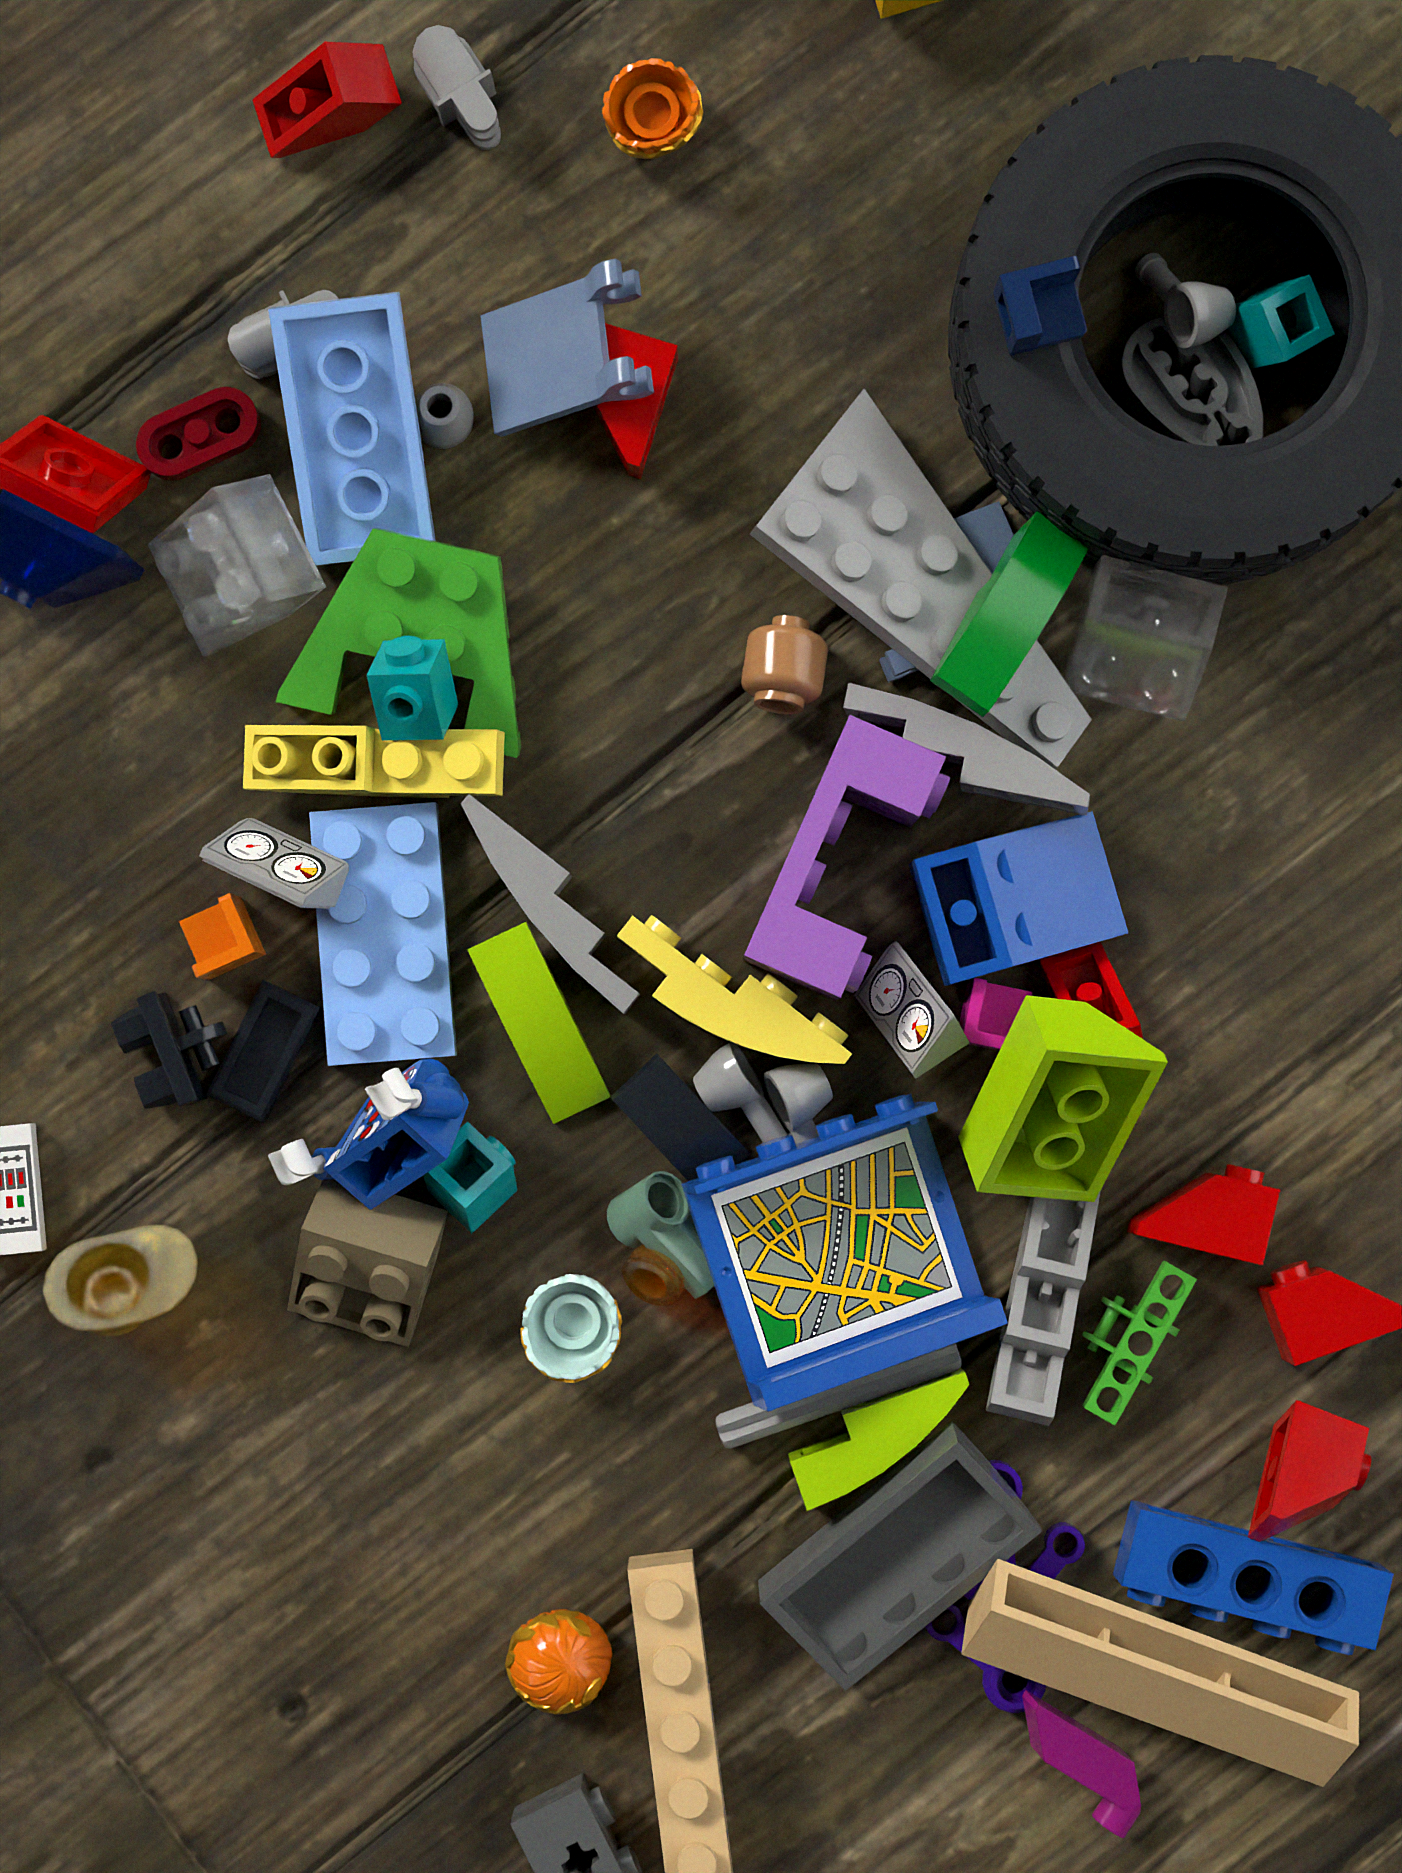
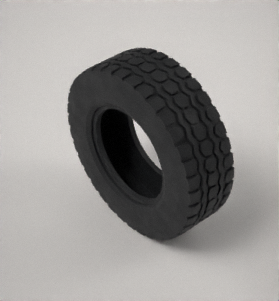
[948,55,1402,586]

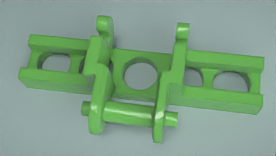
[1082,1261,1197,1425]

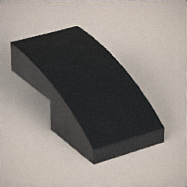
[610,1054,750,1181]

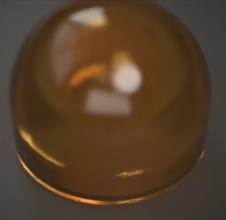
[622,1244,685,1306]

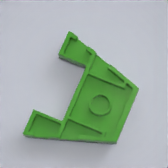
[276,528,521,758]

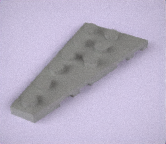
[750,389,1092,769]

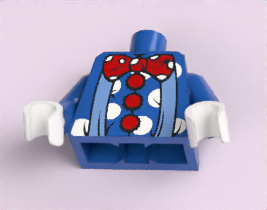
[268,1058,469,1210]

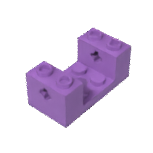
[743,715,950,1001]

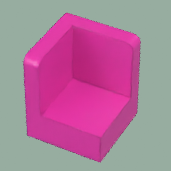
[959,978,1033,1051]

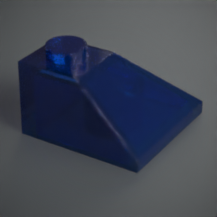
[0,489,145,610]

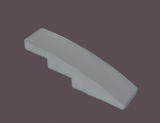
[843,683,1090,816]
[461,794,640,1014]
[986,1190,1101,1426]

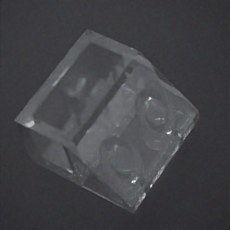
[148,474,326,657]
[1064,555,1228,721]

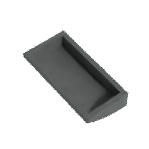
[758,1421,1042,1691]

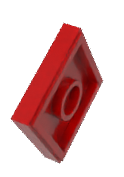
[0,415,151,535]

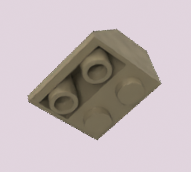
[287,1179,448,1347]

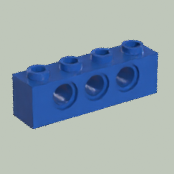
[1113,1500,1394,1655]

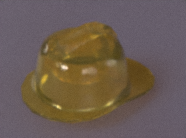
[43,1225,198,1336]

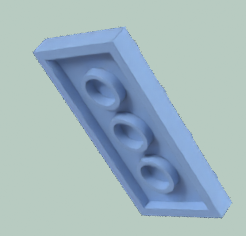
[268,292,436,566]
[309,802,457,1066]

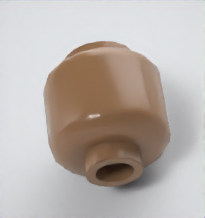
[741,615,828,714]

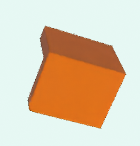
[179,893,266,980]

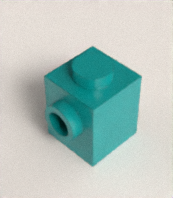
[1227,275,1335,369]
[367,636,458,741]
[423,1122,518,1234]

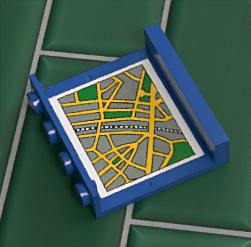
[681,1094,1008,1412]

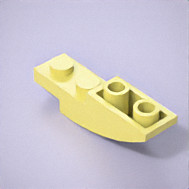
[243,725,505,798]
[617,915,852,1064]

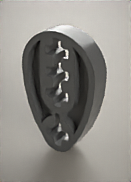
[1118,316,1263,446]

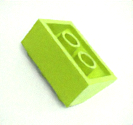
[958,995,1168,1202]

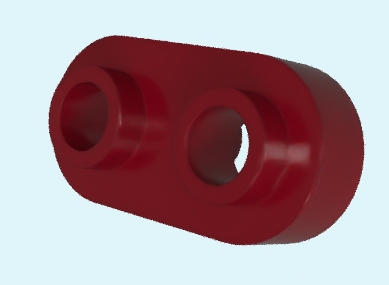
[136,387,261,481]

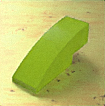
[467,922,611,1124]
[788,1367,970,1511]

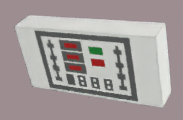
[0,1123,47,1255]

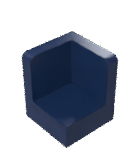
[993,256,1087,356]

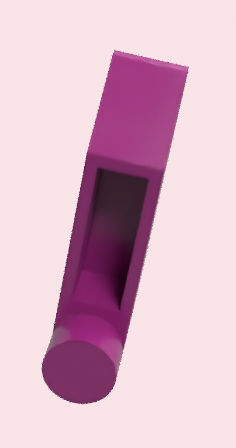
[1022,1690,1141,1838]

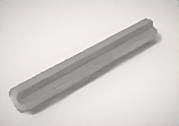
[716,1343,961,1449]

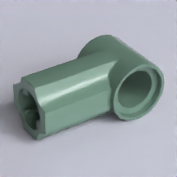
[607,1171,714,1299]

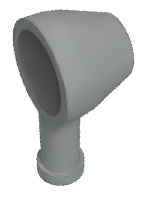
[1135,253,1236,348]
[415,383,474,449]
[693,1042,791,1143]
[763,1063,833,1144]

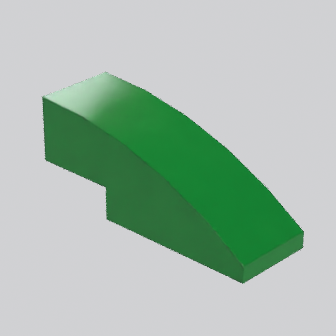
[930,511,1089,717]

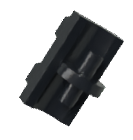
[111,991,228,1109]

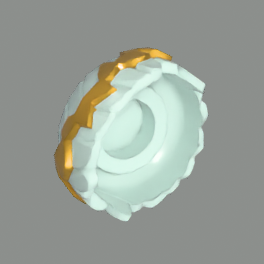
[520,1274,622,1383]

